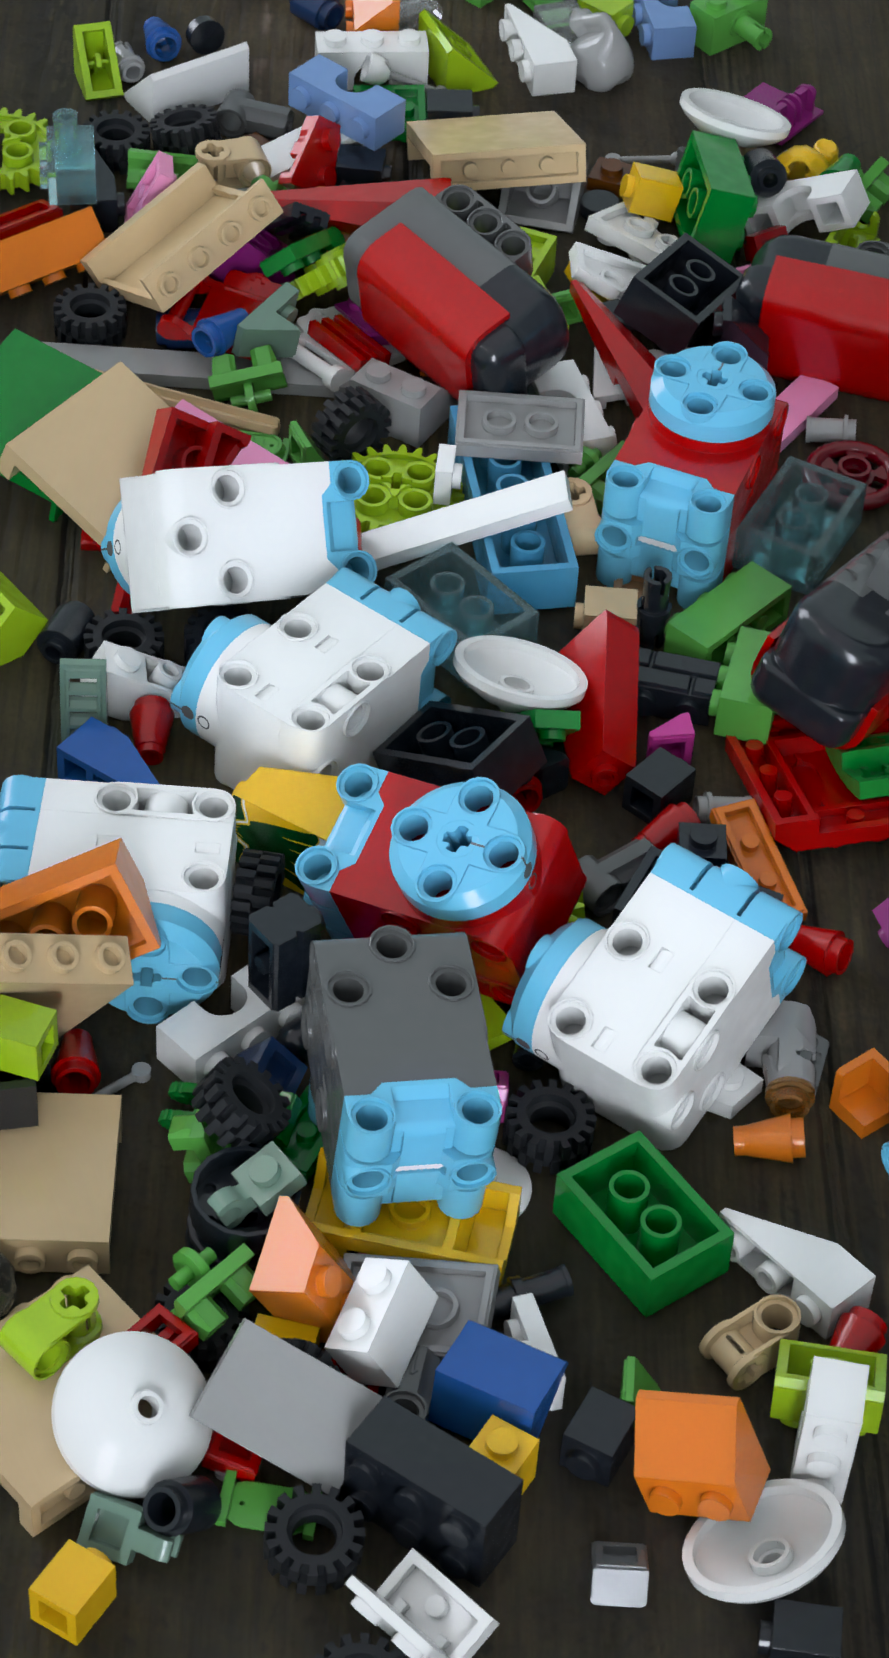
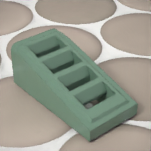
[60,658,108,743]

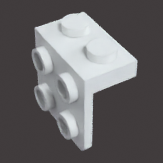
[345,1548,500,1658]

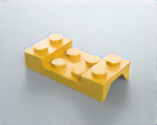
[305,1147,522,1286]

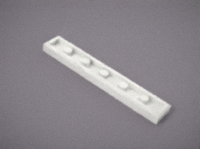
[362,470,573,570]

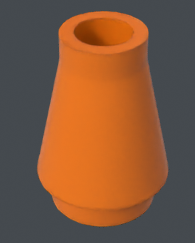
[733,1113,806,1163]

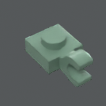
[207,1141,307,1229]
[76,1490,184,1566]

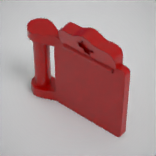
[157,270,282,361]

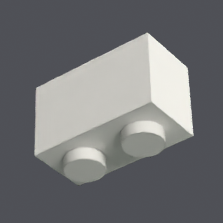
[324,1257,439,1388]

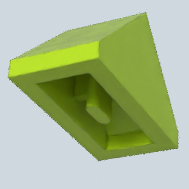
[73,21,124,101]

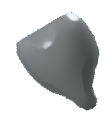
[569,7,634,92]

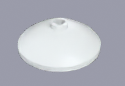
[679,88,791,148]
[453,635,588,713]
[51,1331,213,1499]
[682,1478,846,1604]

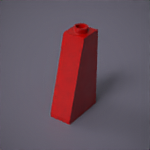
[558,609,640,795]

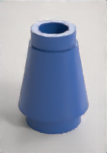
[143,17,182,61]
[192,308,249,358]

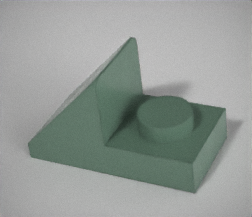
[232,281,301,358]

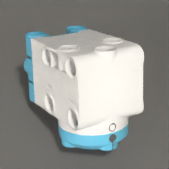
[101,460,378,613]
[170,568,457,789]
[0,775,238,1024]
[502,843,807,1150]

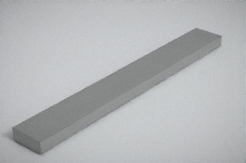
[43,342,350,398]

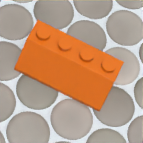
[0,206,105,300]
[0,838,161,959]

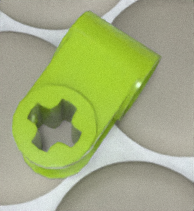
[0,1277,103,1381]

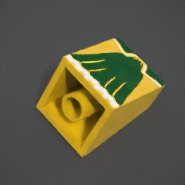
[232,767,344,895]

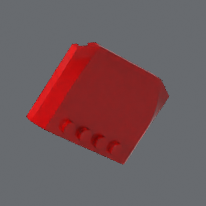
[725,715,889,852]

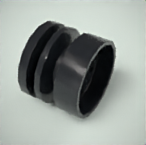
[185,1145,301,1273]

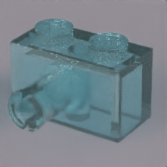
[39,108,97,205]

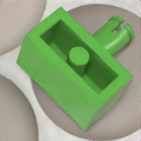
[690,0,773,56]

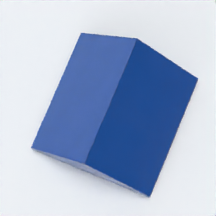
[428,1320,569,1440]

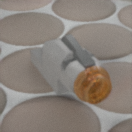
[744,1000,829,1118]

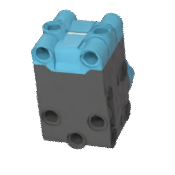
[301,925,502,1227]

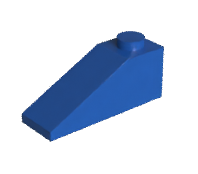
[56,717,159,784]

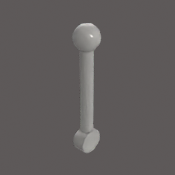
[605,151,677,166]
[93,1062,151,1095]

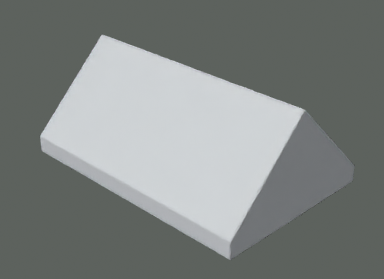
[123,42,249,123]

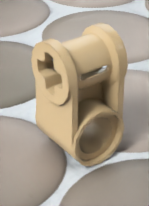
[195,136,272,189]
[564,477,601,556]
[699,1294,801,1391]

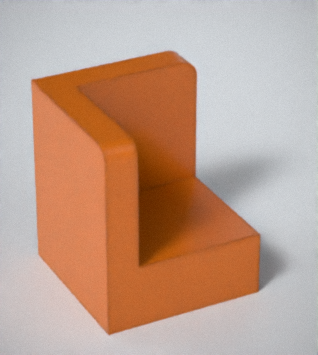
[829,1047,889,1139]

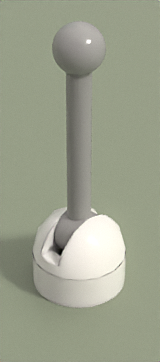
[360,52,447,92]

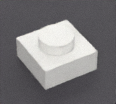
[433,444,463,506]

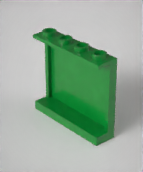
[0,329,103,523]

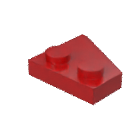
[278,115,341,189]

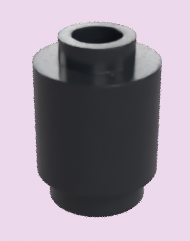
[744,148,787,197]
[37,600,95,664]
[143,1475,222,1537]

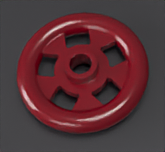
[803,440,889,511]

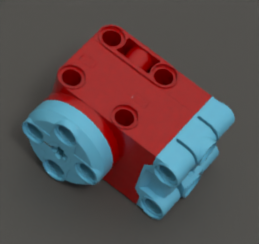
[594,341,789,609]
[295,763,587,1005]

